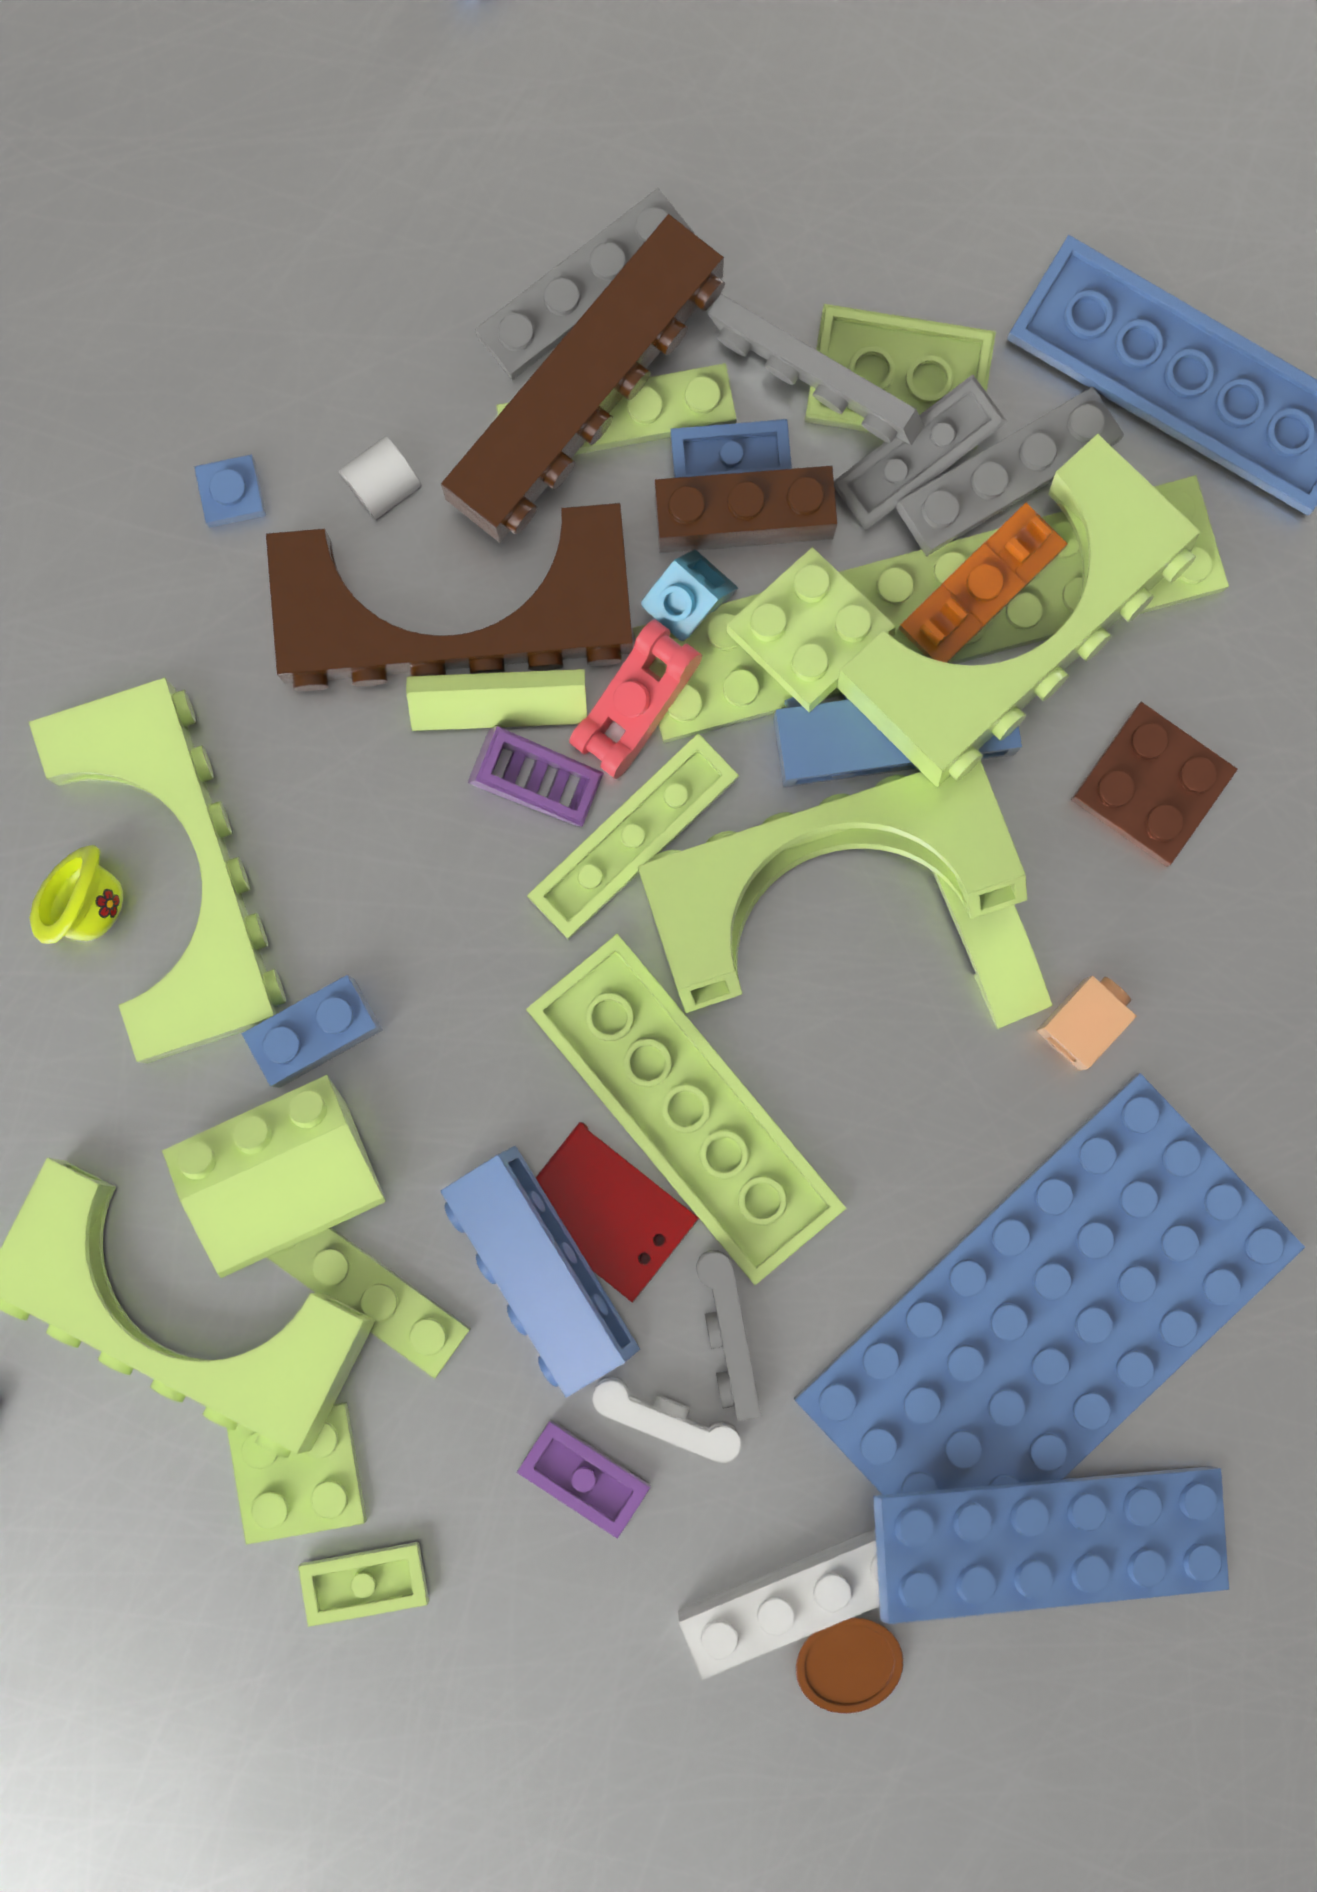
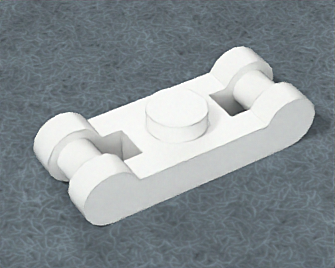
[593,1376,741,1463]

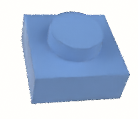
[194,455,266,528]

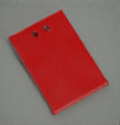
[535,1122,699,1303]

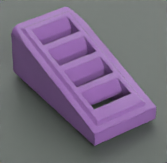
[468,726,604,827]

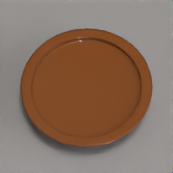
[796,1618,903,1714]

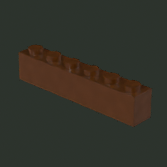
[441,214,725,543]

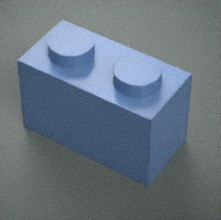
[241,975,383,1088]

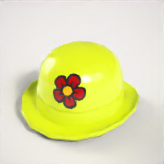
[30,845,123,944]

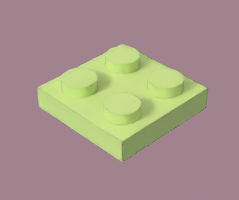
[727,547,895,713]
[227,1402,367,1544]

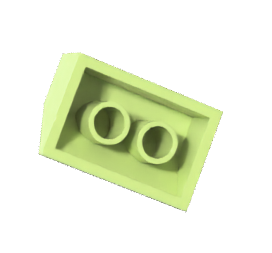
[162,1075,386,1278]

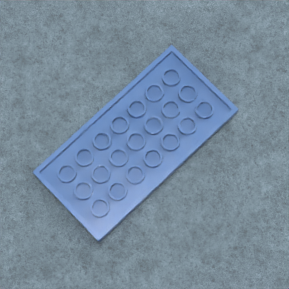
[794,1073,1305,1495]

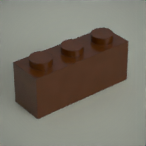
[655,465,837,553]

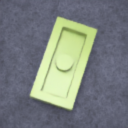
[298,1542,429,1627]

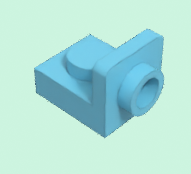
[641,549,739,641]

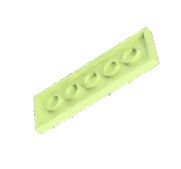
[526,934,847,1285]

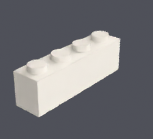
[678,1529,880,1680]

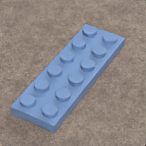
[1007,235,1317,516]
[873,1466,1229,1624]

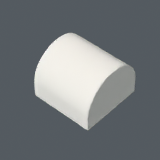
[339,436,421,520]

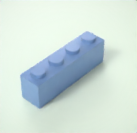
[773,694,1022,788]
[440,1145,640,1398]

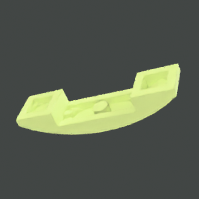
[932,871,1052,1029]

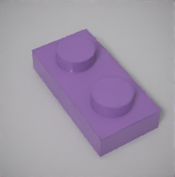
[517,1419,650,1539]

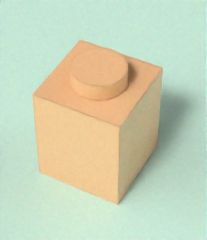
[1036,975,1137,1071]

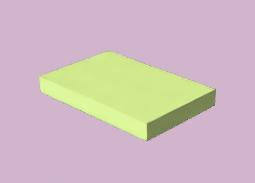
[804,304,996,449]

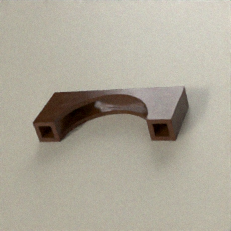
[266,503,633,691]

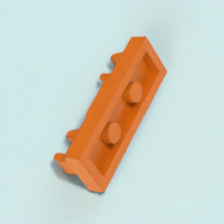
[898,502,1068,663]

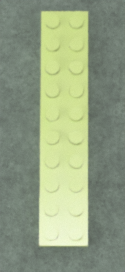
[632,475,1229,744]

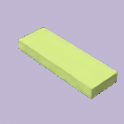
[406,669,587,731]

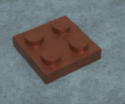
[1071,702,1238,867]

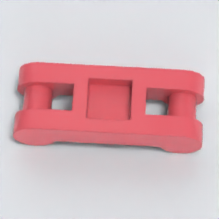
[569,619,702,779]

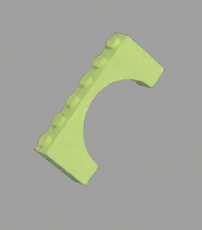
[837,434,1201,788]
[29,678,286,1064]
[637,760,1027,1013]
[0,1158,376,1458]

